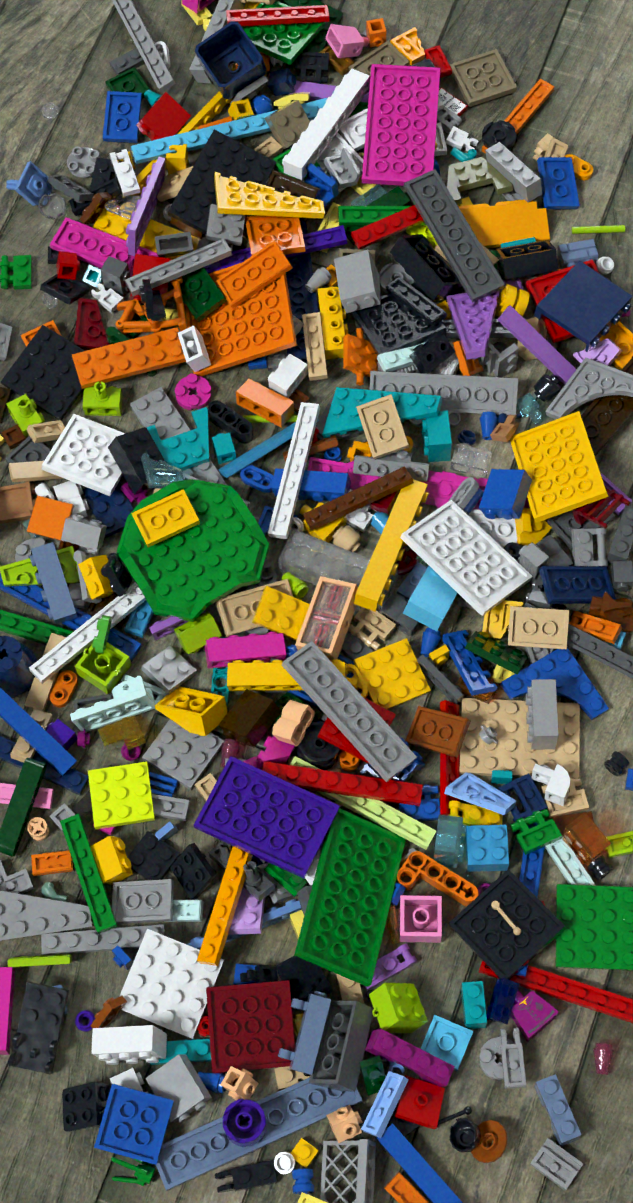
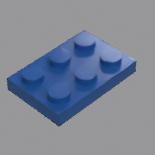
[103,91,142,143]
[537,157,580,209]

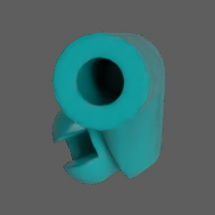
[451,147,477,162]

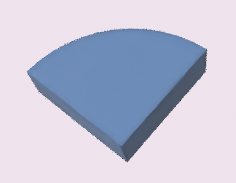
[155,822,179,840]

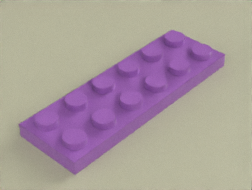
[126,157,165,256]

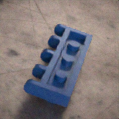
[442,630,498,696]

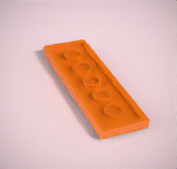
[72,327,186,389]

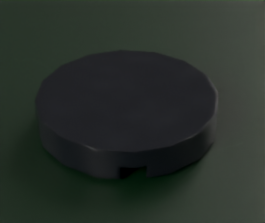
[482,120,516,150]

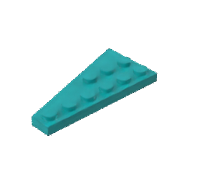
[322,387,443,438]

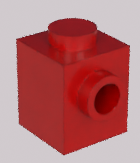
[56,251,80,280]

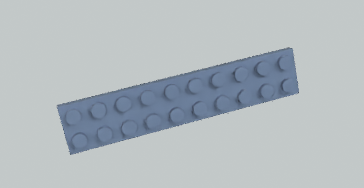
[156,1077,362,1191]

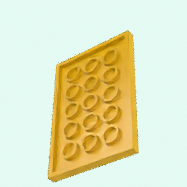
[510,411,608,523]

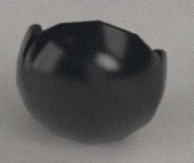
[449,1118,481,1152]

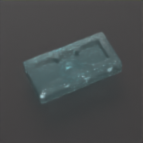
[351,184,387,206]

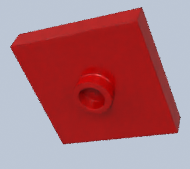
[395,1075,445,1130]

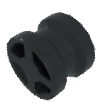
[604,751,629,776]
[587,855,613,881]

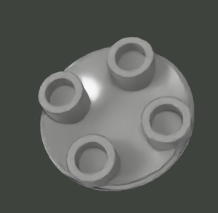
[67,146,101,178]

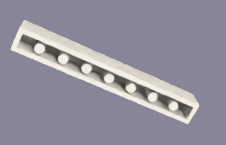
[282,69,370,180]

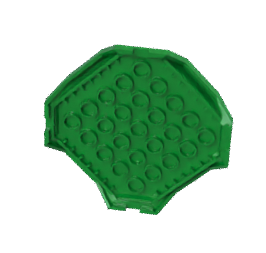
[116,479,270,622]

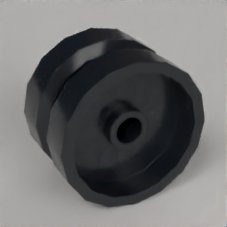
[296,721,340,770]

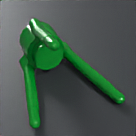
[111,1157,156,1186]

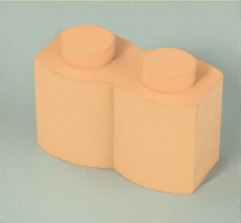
[272,700,315,746]

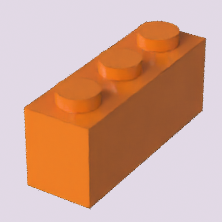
[236,379,294,428]

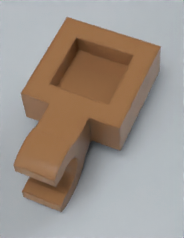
[490,415,519,442]

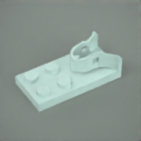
[70,676,156,732]

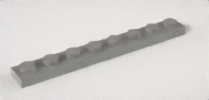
[112,0,176,93]

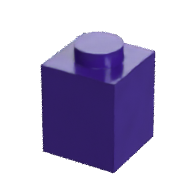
[45,719,77,751]

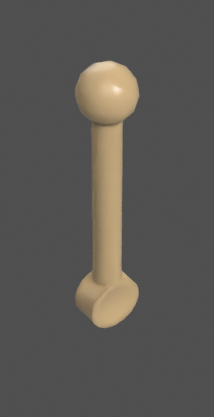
[491,901,521,935]

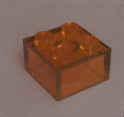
[562,812,611,866]

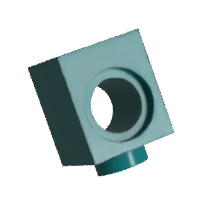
[212,433,236,464]

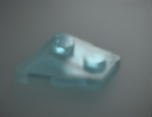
[141,453,184,489]

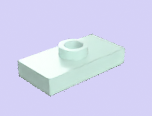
[164,900,204,922]

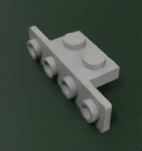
[353,450,429,482]

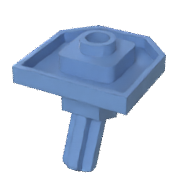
[6,161,52,206]

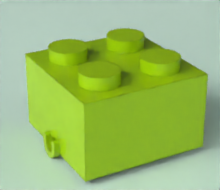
[75,642,132,694]
[369,983,428,1033]

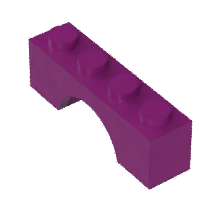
[365,1029,455,1087]

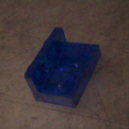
[486,978,519,1024]

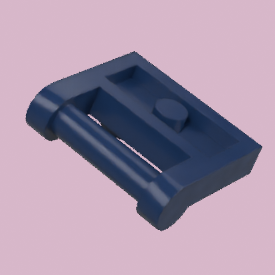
[498,773,548,823]

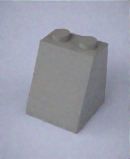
[334,250,381,313]

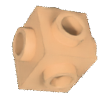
[220,1066,259,1100]
[326,1105,362,1143]

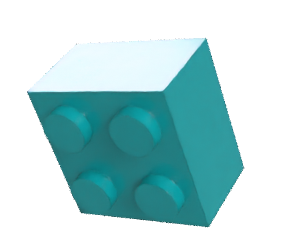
[421,410,452,463]

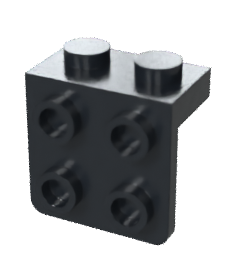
[276,956,333,1010]
[62,1082,111,1132]

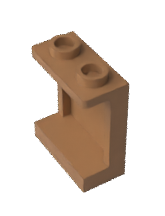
[0,481,36,524]

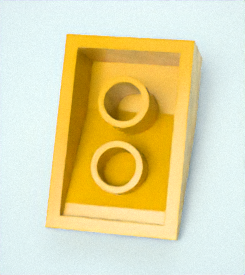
[154,686,228,736]

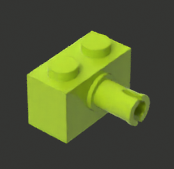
[83,381,123,416]
[6,394,45,438]

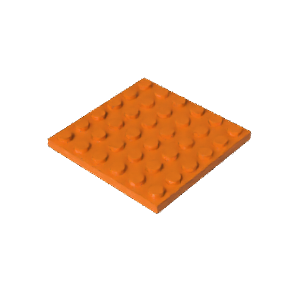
[184,263,297,376]

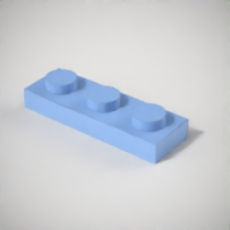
[361,1071,408,1138]

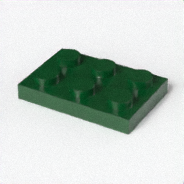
[180,267,227,322]
[465,631,528,675]

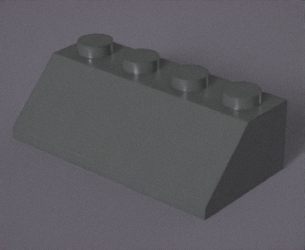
[309,1001,374,1092]

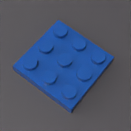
[94,1083,174,1165]

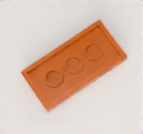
[216,240,293,309]

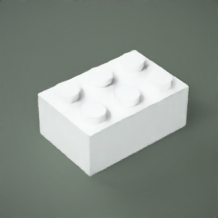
[92,1025,167,1065]

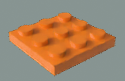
[245,215,305,256]

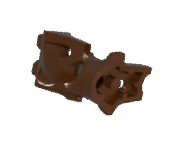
[588,592,633,632]

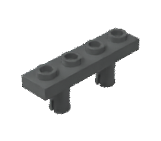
[208,841,275,901]

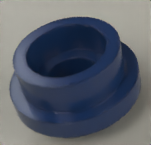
[457,430,476,446]

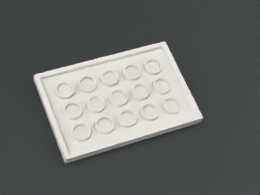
[400,500,533,616]

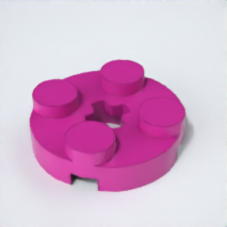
[175,373,212,410]

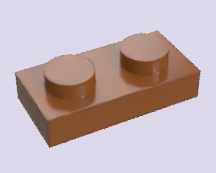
[90,995,127,1029]

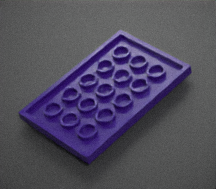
[194,756,340,879]

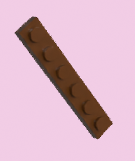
[303,466,414,531]

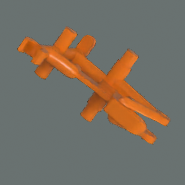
[115,276,187,335]

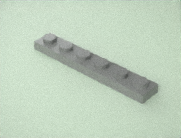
[125,238,232,296]
[41,924,165,955]

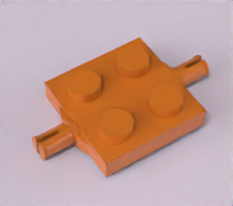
[343,328,378,386]

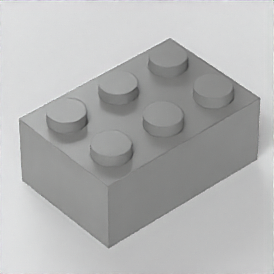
[525,679,558,750]

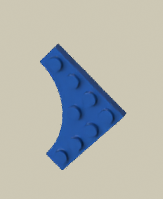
[500,648,609,720]

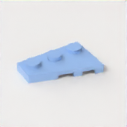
[444,772,516,815]

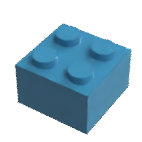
[465,825,509,872]

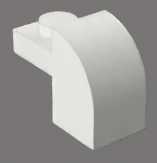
[532,763,570,806]

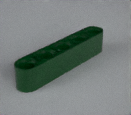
[0,757,47,857]

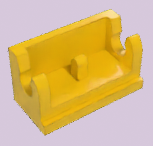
[166,144,189,175]

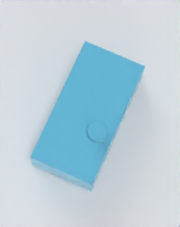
[403,566,458,631]

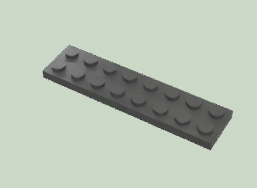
[404,169,505,302]

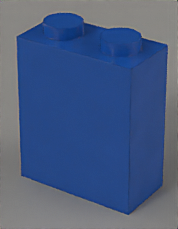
[479,469,532,520]

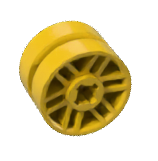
[495,284,529,317]

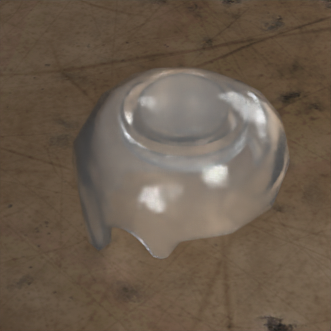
[38,193,67,220]

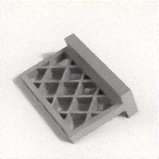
[320,1139,376,1203]

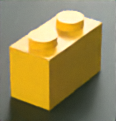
[78,555,115,600]
[91,836,133,885]

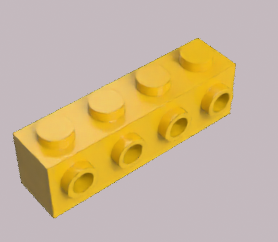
[317,287,348,360]

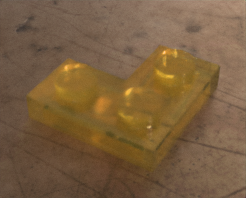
[98,716,146,750]

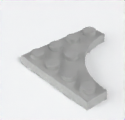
[545,358,633,419]

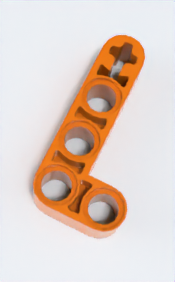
[397,851,478,907]

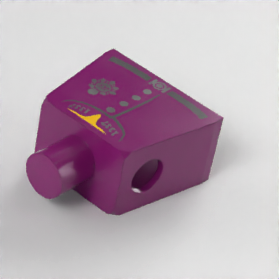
[507,988,559,1042]

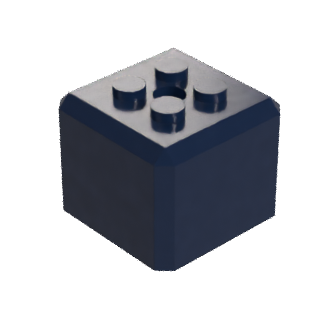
[195,21,266,99]

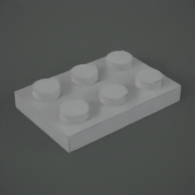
[112,879,174,924]

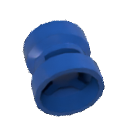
[292,1169,314,1194]

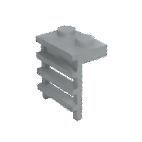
[479,342,519,377]

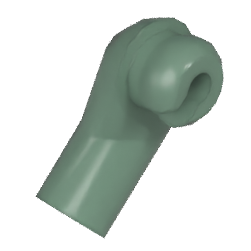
[41,882,68,902]

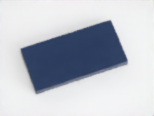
[539,566,616,604]

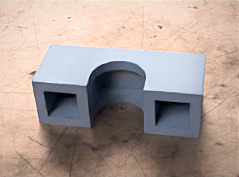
[534,1074,581,1147]

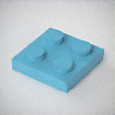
[421,1015,473,1071]

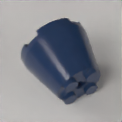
[0,636,37,698]

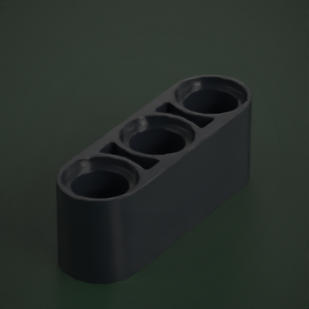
[208,400,253,444]

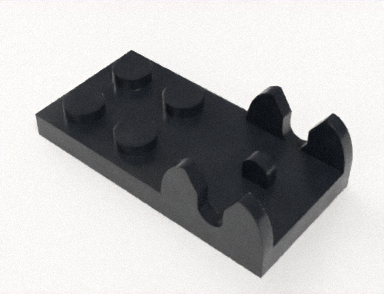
[8,982,69,1075]

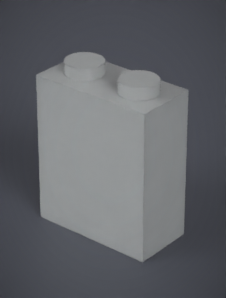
[145,1054,212,1123]

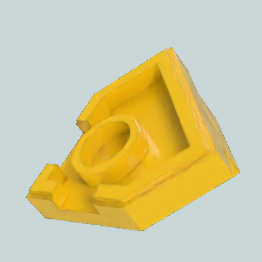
[515,508,552,546]

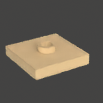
[157,166,193,202]

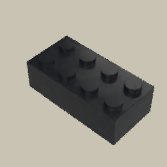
[390,234,463,301]

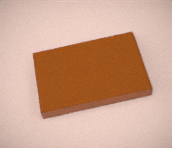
[405,706,471,758]

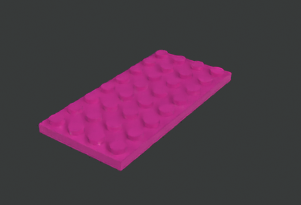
[362,64,440,186]

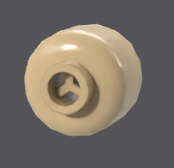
[332,525,361,554]

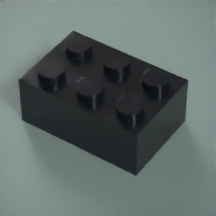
[496,240,558,281]
[108,427,172,495]

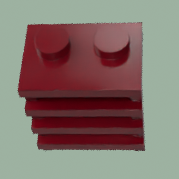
[572,486,630,529]

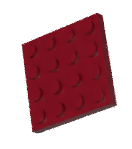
[206,980,295,1073]

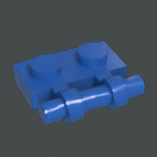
[399,784,441,822]

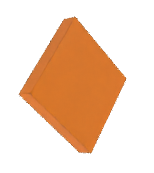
[27,495,74,542]

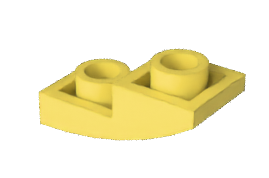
[274,92,310,109]

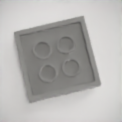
[142,719,225,790]

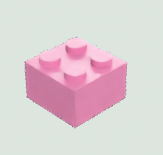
[400,895,442,943]

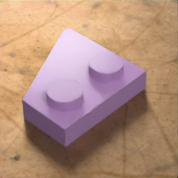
[573,338,622,366]

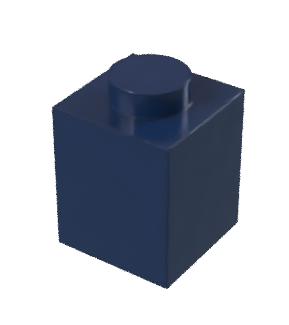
[268,68,296,96]

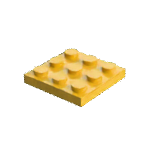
[353,638,431,710]

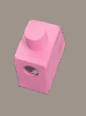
[325,24,369,58]

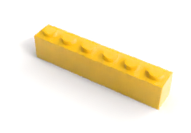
[227,659,347,691]

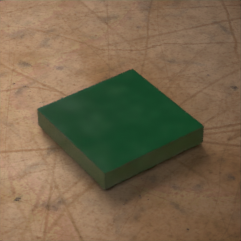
[105,67,150,99]

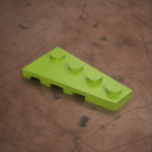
[0,546,80,587]

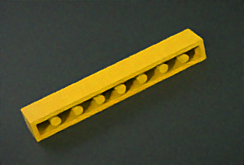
[354,479,429,612]

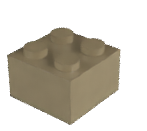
[264,100,310,149]

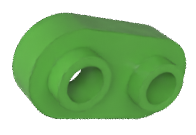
[92,615,112,654]

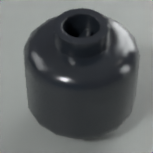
[534,374,561,402]

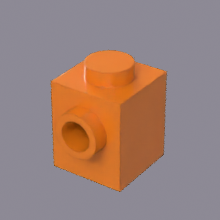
[366,18,387,47]

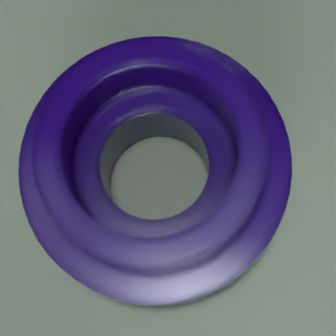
[75,1010,96,1032]

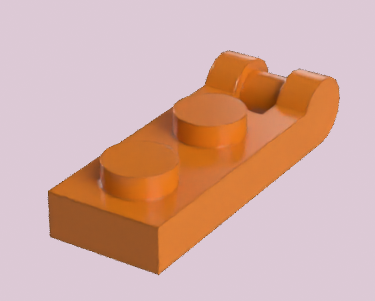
[569,611,622,644]

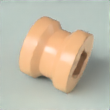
[27,817,49,841]

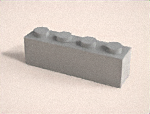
[485,142,542,202]

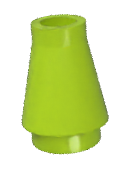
[282,572,309,599]

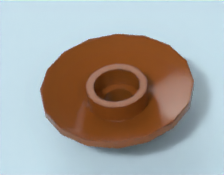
[471,1120,508,1163]

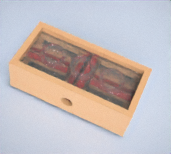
[295,576,358,661]

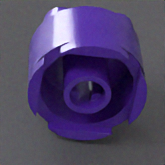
[223,1099,267,1147]

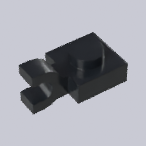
[240,964,278,983]

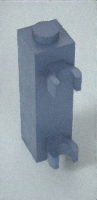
[278,991,331,1075]

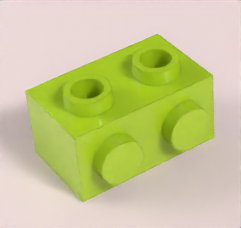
[174,612,222,654]

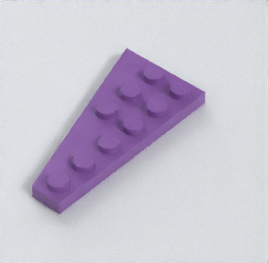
[446,290,500,359]

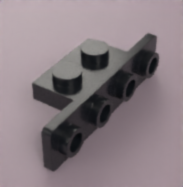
[139,279,166,321]

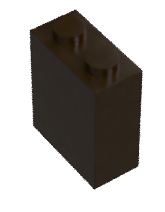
[219,689,282,748]

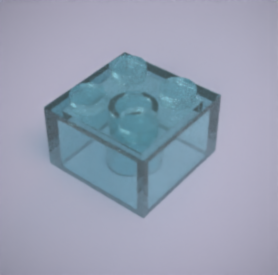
[434,814,466,868]

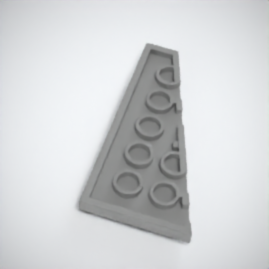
[0,890,93,941]

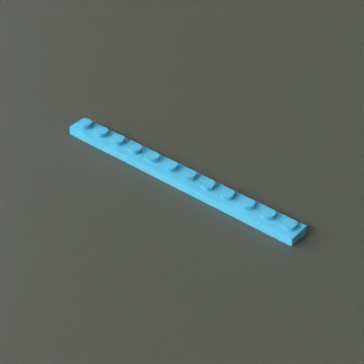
[131,98,327,164]

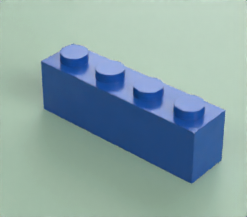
[271,468,351,502]

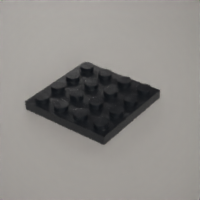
[351,283,447,356]
[1,325,85,420]
[448,869,566,984]

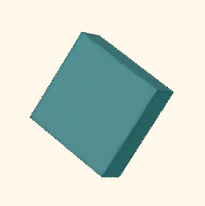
[491,770,512,784]

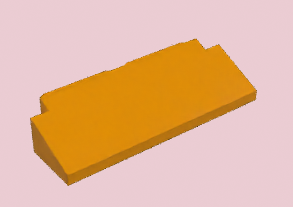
[458,200,550,249]

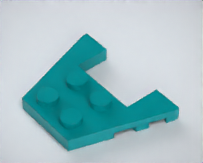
[146,407,209,474]

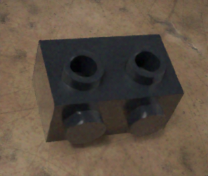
[409,333,455,374]

